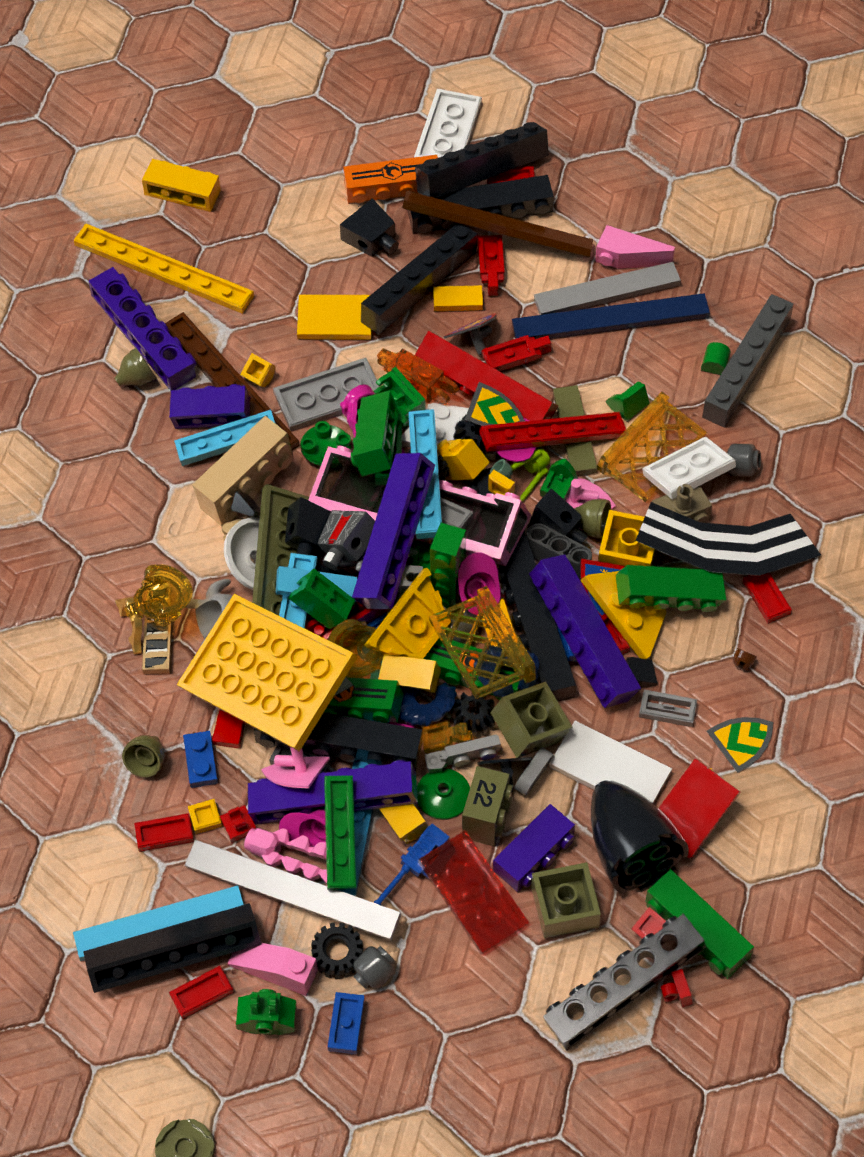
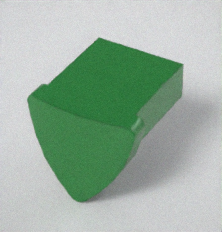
[605,381,650,422]
[540,459,578,500]

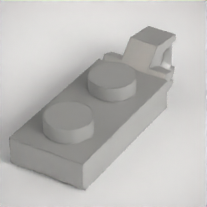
[425,734,501,773]

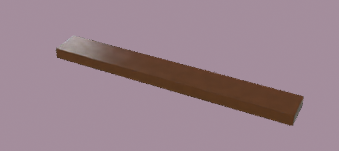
[402,191,593,257]
[165,312,300,450]

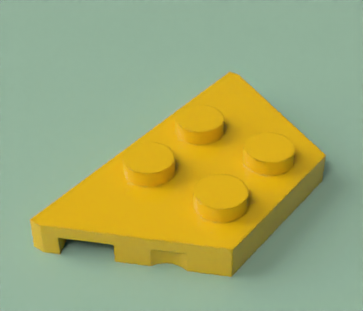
[365,568,451,659]
[580,571,667,659]

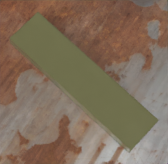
[553,385,597,476]

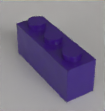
[169,384,250,429]
[493,804,575,892]

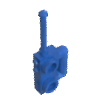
[374,823,455,905]

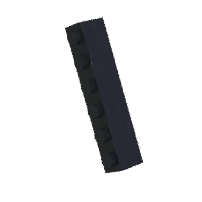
[415,122,549,198]
[407,175,554,234]
[361,223,478,335]
[254,712,423,771]
[83,903,261,993]

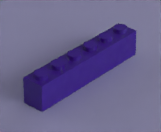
[352,453,435,609]
[529,554,641,708]
[248,760,418,825]

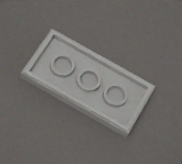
[273,357,379,431]

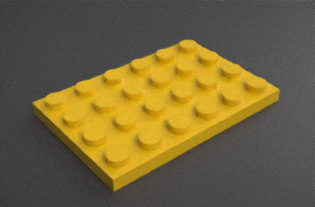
[177,594,358,752]

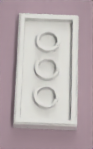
[414,89,482,158]
[549,721,672,803]

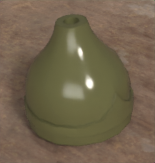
[115,348,156,386]
[574,499,611,538]
[122,735,165,777]

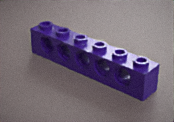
[88,267,196,391]

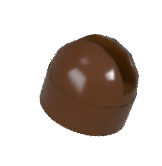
[733,648,757,670]

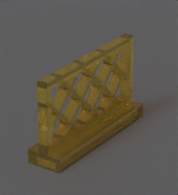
[597,391,707,502]
[429,586,536,699]

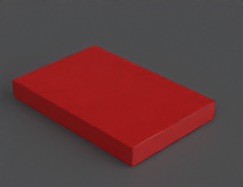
[659,758,741,859]

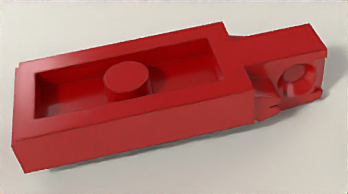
[478,235,505,296]
[481,335,552,371]

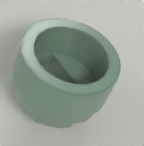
[490,459,513,479]

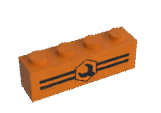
[343,155,438,204]

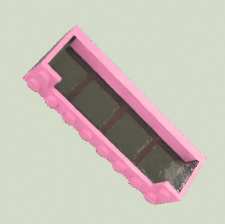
[309,446,531,566]

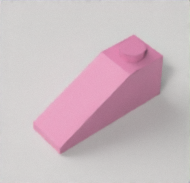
[595,225,675,269]
[228,943,318,996]

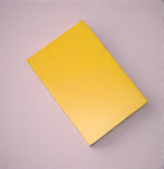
[297,295,371,340]

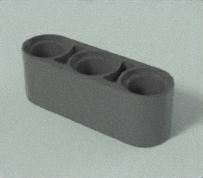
[526,524,592,579]

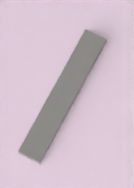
[534,262,681,315]

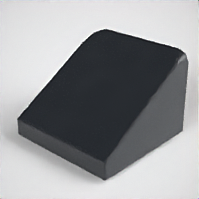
[231,491,260,518]
[626,657,658,688]

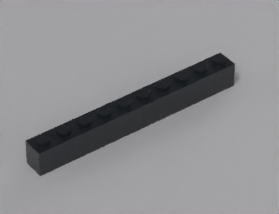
[470,467,576,702]

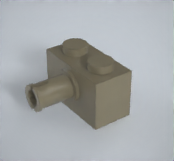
[652,484,712,523]

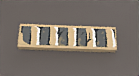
[142,577,174,674]

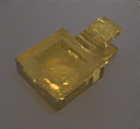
[422,721,473,754]

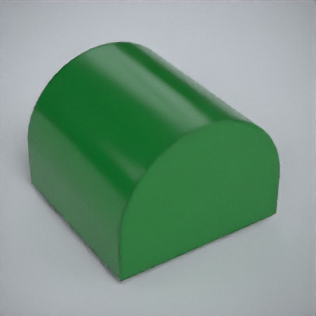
[701,342,731,375]

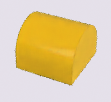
[240,353,276,387]

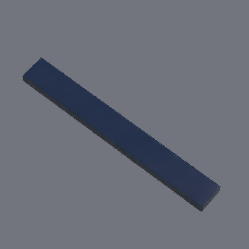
[512,293,710,339]

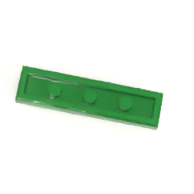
[324,775,356,890]

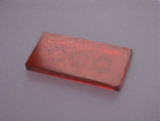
[418,830,529,955]

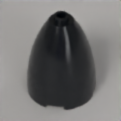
[591,780,689,894]

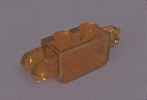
[377,348,459,406]

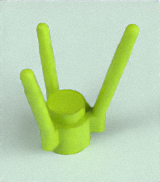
[510,448,551,502]

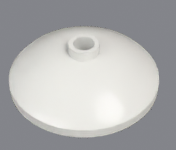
[224,517,260,590]

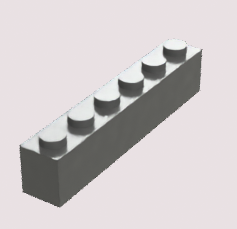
[702,294,794,428]

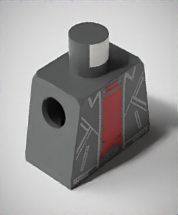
[318,510,375,570]

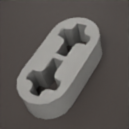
[514,747,554,796]

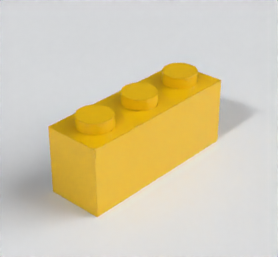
[142,159,221,212]

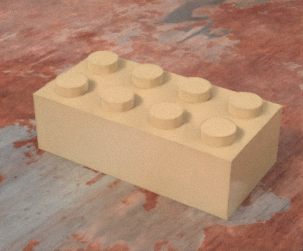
[192,416,294,526]

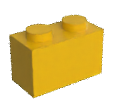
[437,439,490,480]

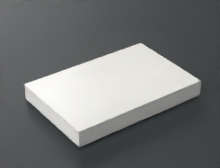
[642,437,736,499]

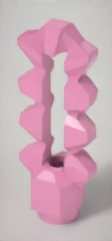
[244,828,327,885]

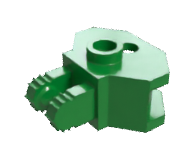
[236,989,297,1035]

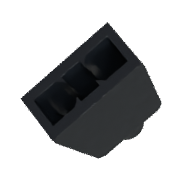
[340,199,399,256]
[527,489,589,545]
[285,497,331,558]

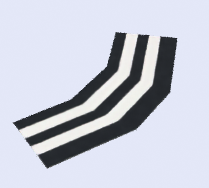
[635,502,822,576]

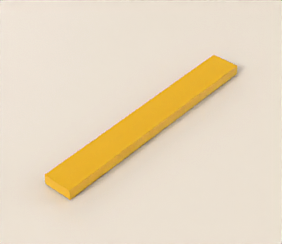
[74,224,254,314]

